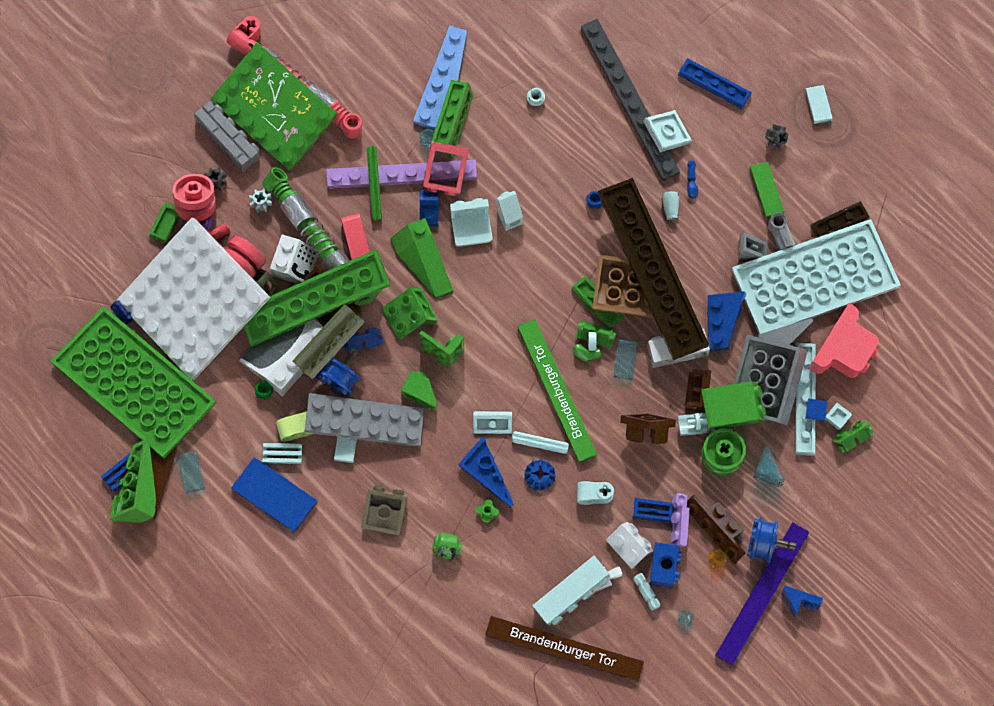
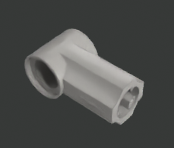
[767,212,795,251]

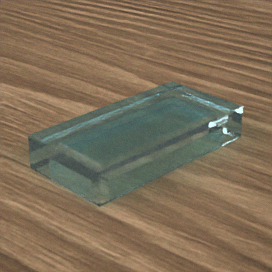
[613,339,638,380]
[177,451,205,494]

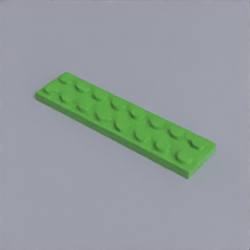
[244,250,391,346]

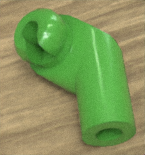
[573,344,602,362]

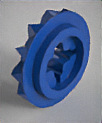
[524,459,556,490]

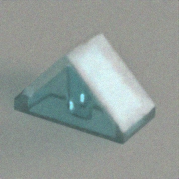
[753,446,785,487]

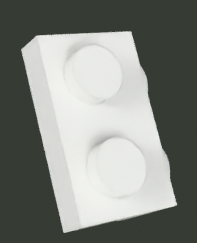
[606,522,653,569]

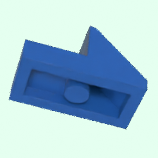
[420,190,439,226]
[781,586,823,617]

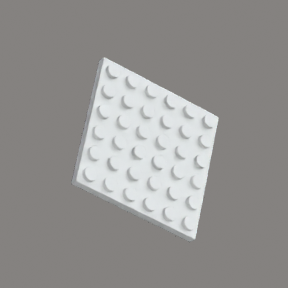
[116,218,271,381]

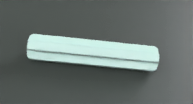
[512,431,569,454]

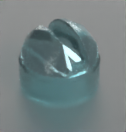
[678,610,694,627]

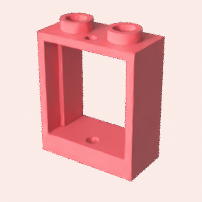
[423,141,469,196]

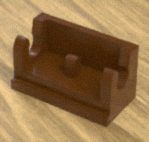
[685,369,711,413]

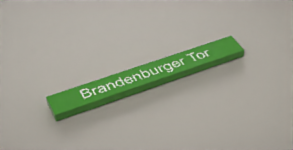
[518,319,597,463]

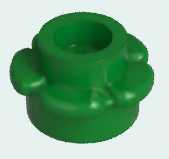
[255,381,274,399]

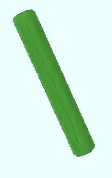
[367,146,382,221]

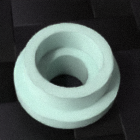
[527,88,545,106]

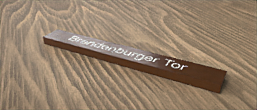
[485,616,644,681]

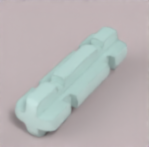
[633,573,660,611]

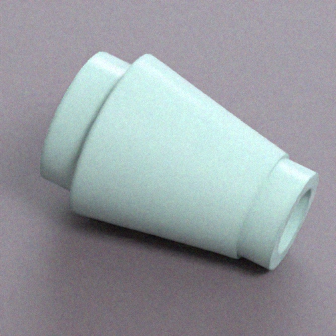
[661,191,680,220]

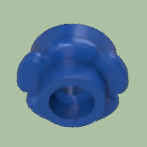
[586,191,603,209]

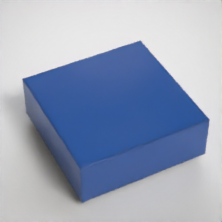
[805,398,827,422]

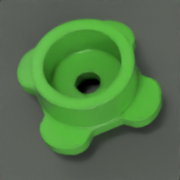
[476,500,499,523]

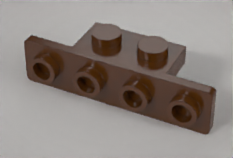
[687,495,746,564]

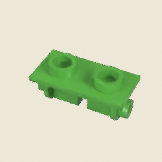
[575,320,617,348]
[832,420,874,453]

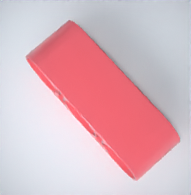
[341,213,369,260]

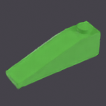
[390,218,453,298]
[110,439,156,523]

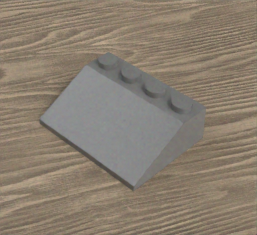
[734,335,808,425]

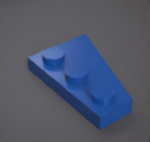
[708,291,746,351]

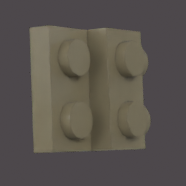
[361,485,408,536]

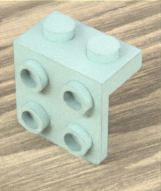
[450,198,493,247]

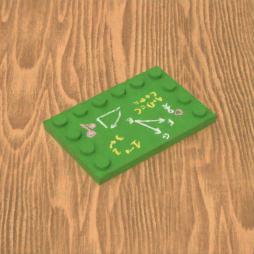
[210,43,338,171]

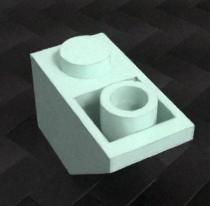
[497,191,523,231]

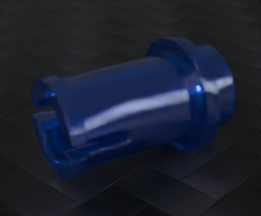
[110,300,133,325]

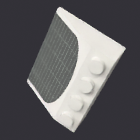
[239,320,323,397]

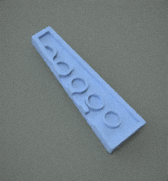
[413,26,467,130]

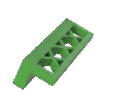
[430,80,473,158]

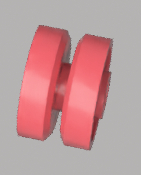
[172,174,216,222]
[224,235,266,279]

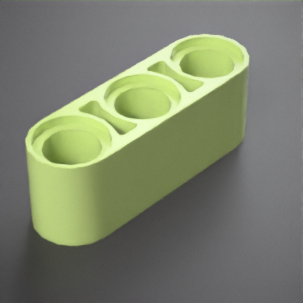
[276,412,313,442]

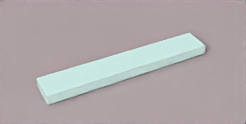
[795,343,816,456]

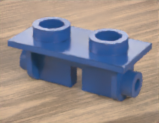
[344,328,383,351]

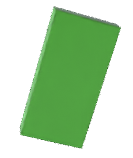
[149,203,180,244]

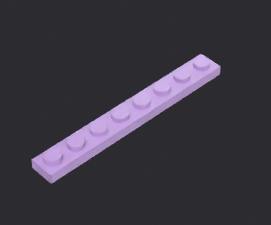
[327,160,477,189]

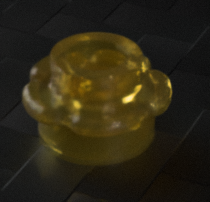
[708,549,727,568]

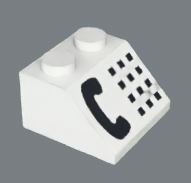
[270,235,318,284]

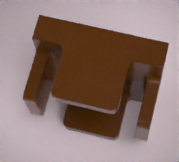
[620,413,676,444]

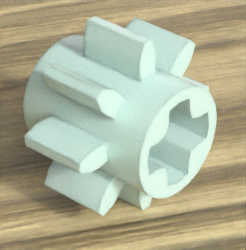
[249,189,272,213]

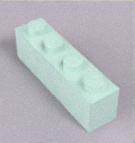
[532,556,610,626]

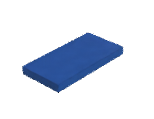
[231,457,318,533]

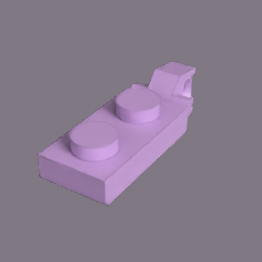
[670,493,689,549]

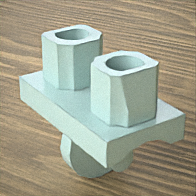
[678,413,715,436]

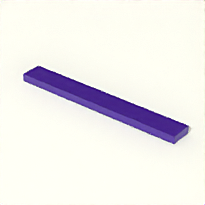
[715,522,809,666]

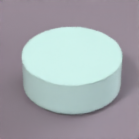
[588,332,596,351]

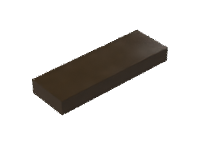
[811,201,870,238]

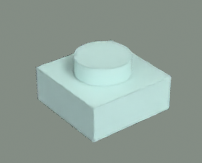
[825,403,852,431]

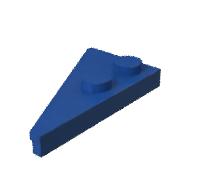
[458,437,514,508]

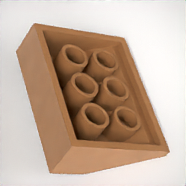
[592,255,675,318]

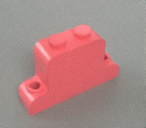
[808,303,879,378]

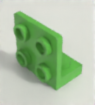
[382,287,438,339]
[419,331,464,367]

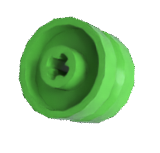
[701,428,746,477]

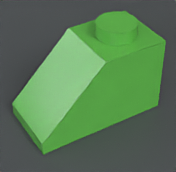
[401,370,437,412]

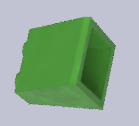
[702,381,766,430]

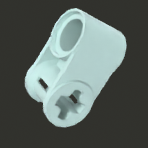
[577,481,614,505]

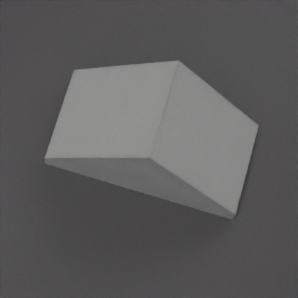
[738,232,768,261]

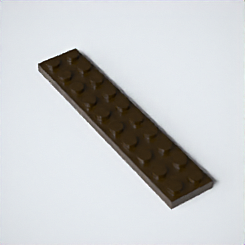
[597,178,709,360]

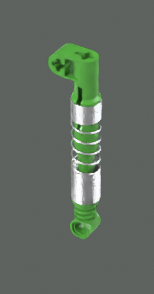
[262,167,383,305]

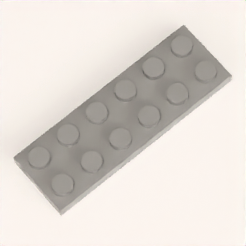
[304,393,424,447]

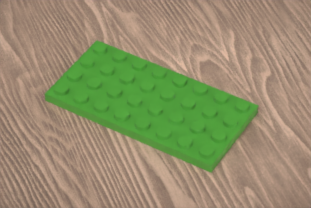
[51,306,217,459]

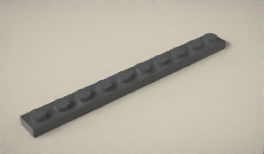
[581,19,680,181]

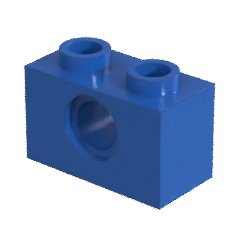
[649,542,682,588]

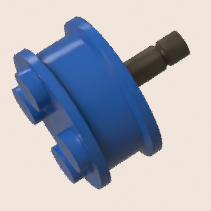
[316,348,361,396]
[747,517,796,564]

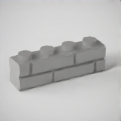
[194,101,260,172]

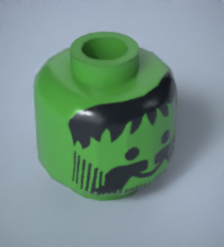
[432,532,462,560]

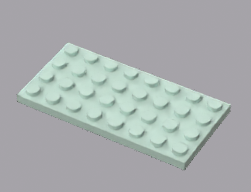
[731,219,901,334]

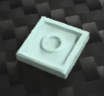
[643,110,692,152]

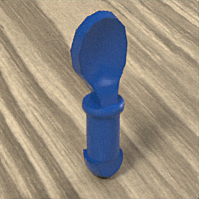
[687,160,698,198]

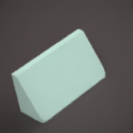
[473,411,512,434]

